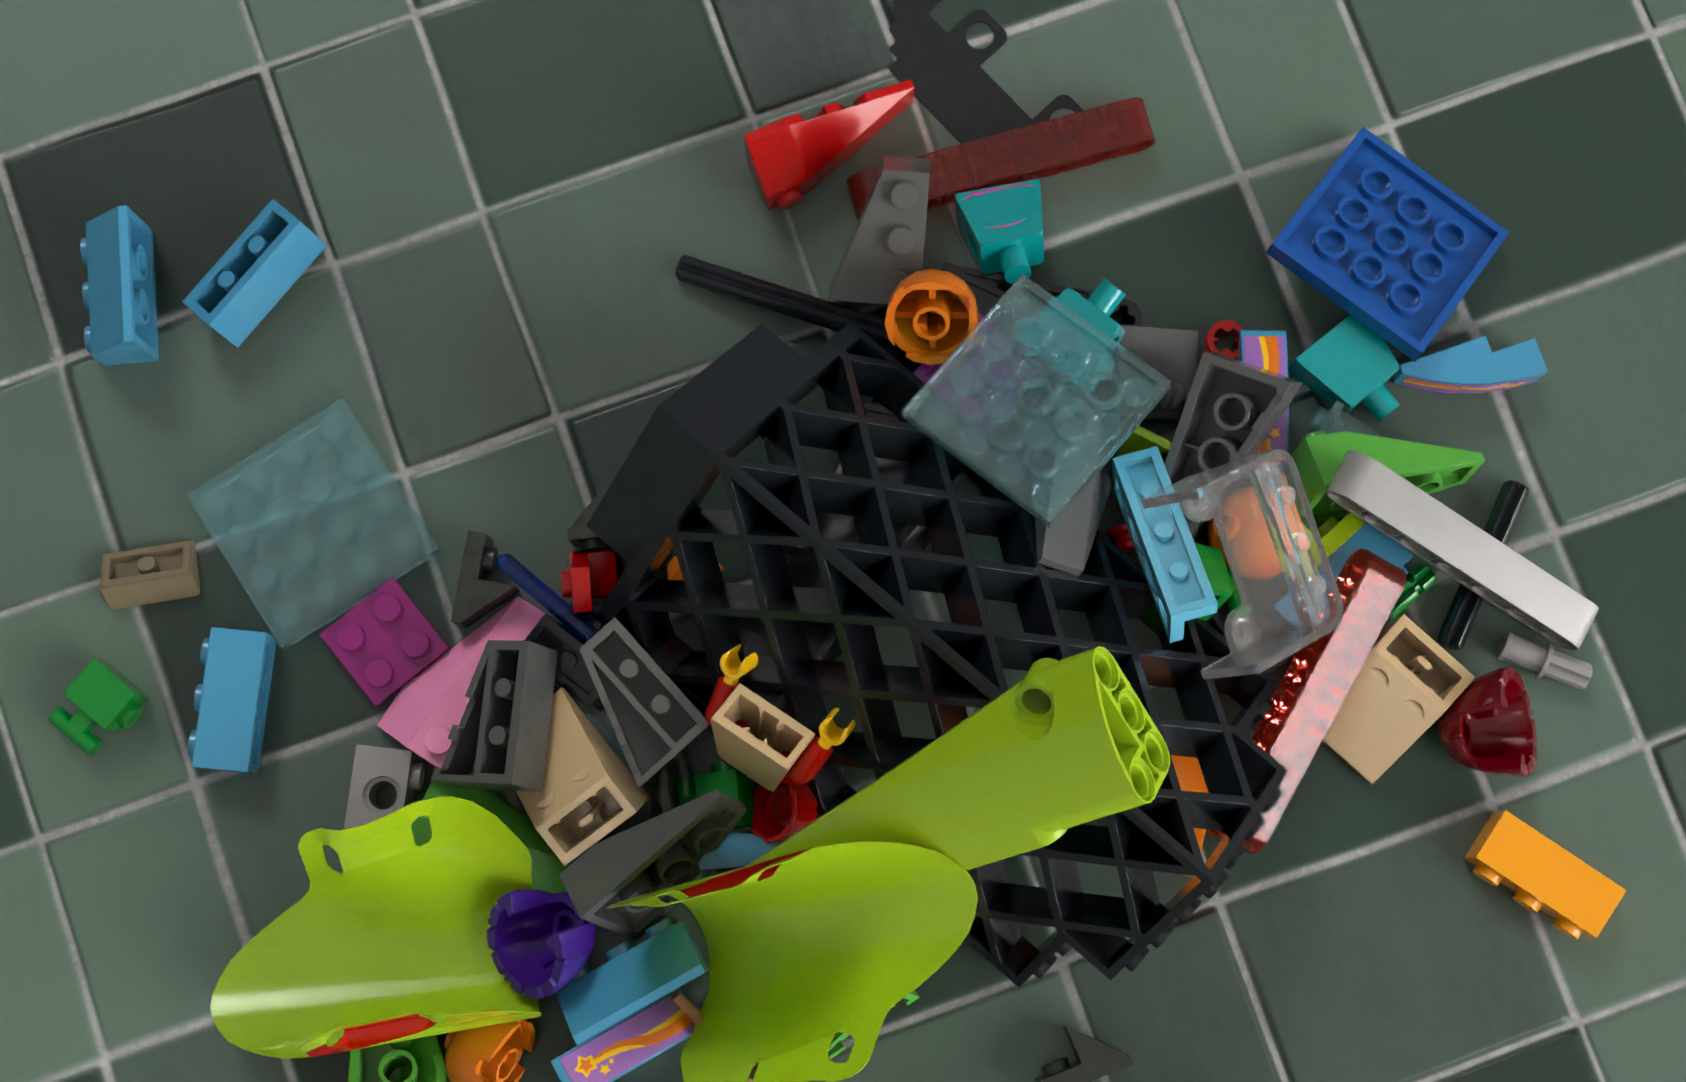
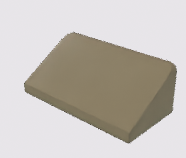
[100,540,200,609]

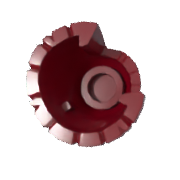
[1438,667,1537,777]

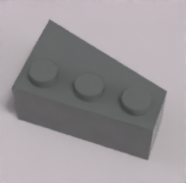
[828,155,930,305]

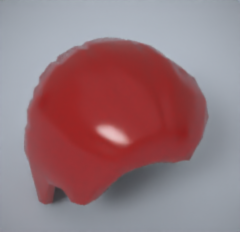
[751,782,817,845]

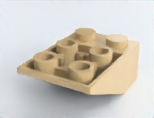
[1301,614,1476,785]
[516,687,649,866]

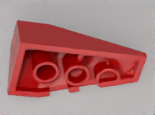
[743,79,915,210]

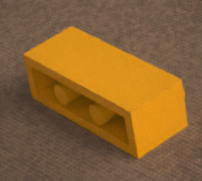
[1464,810,1627,940]

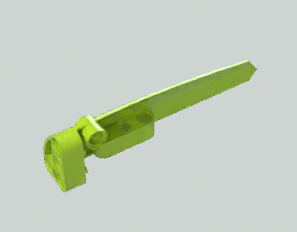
[744,646,1170,871]

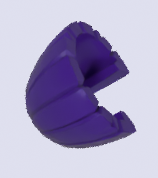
[487,890,596,999]

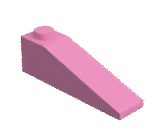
[377,596,545,768]

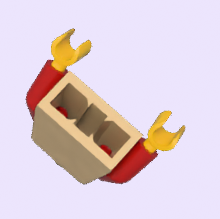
[705,644,856,792]

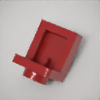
[561,549,617,613]

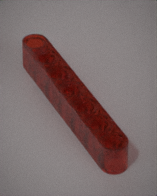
[846,97,1156,221]
[1209,549,1406,854]

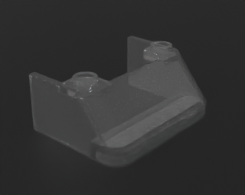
[1141,449,1343,679]

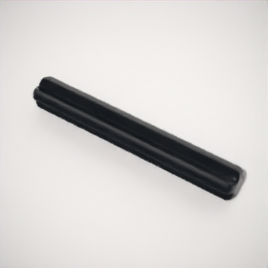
[1437,480,1529,651]

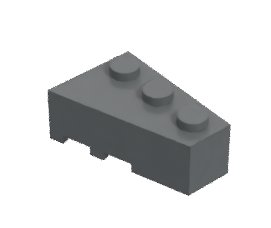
[579,617,709,788]
[430,640,558,792]

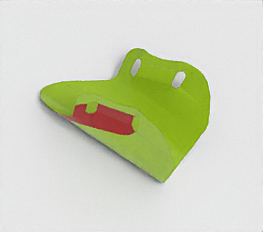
[210,796,542,1059]
[606,841,978,1082]

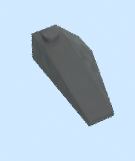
[1030,384,1115,576]
[559,789,747,941]

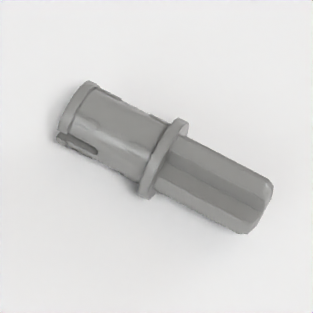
[1496,631,1593,689]

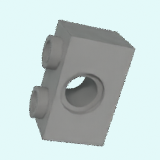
[344,744,425,829]

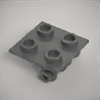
[1116,325,1198,421]

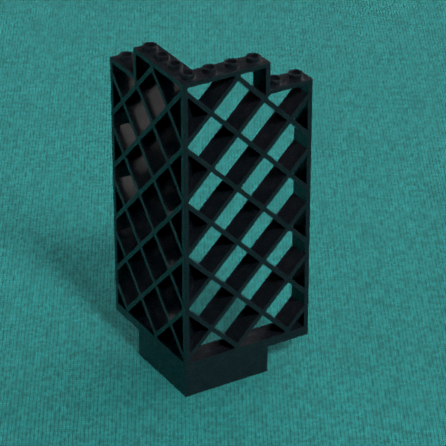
[586,321,1288,987]

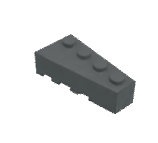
[1164,352,1303,542]

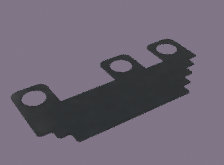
[889,0,1091,177]

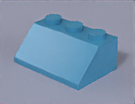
[80,205,159,366]
[555,917,710,1045]

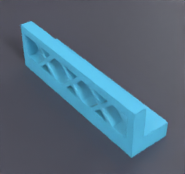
[1112,446,1218,643]

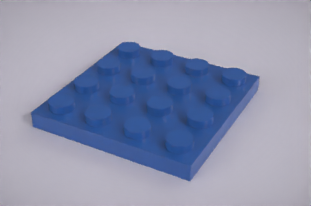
[1266,127,1510,362]

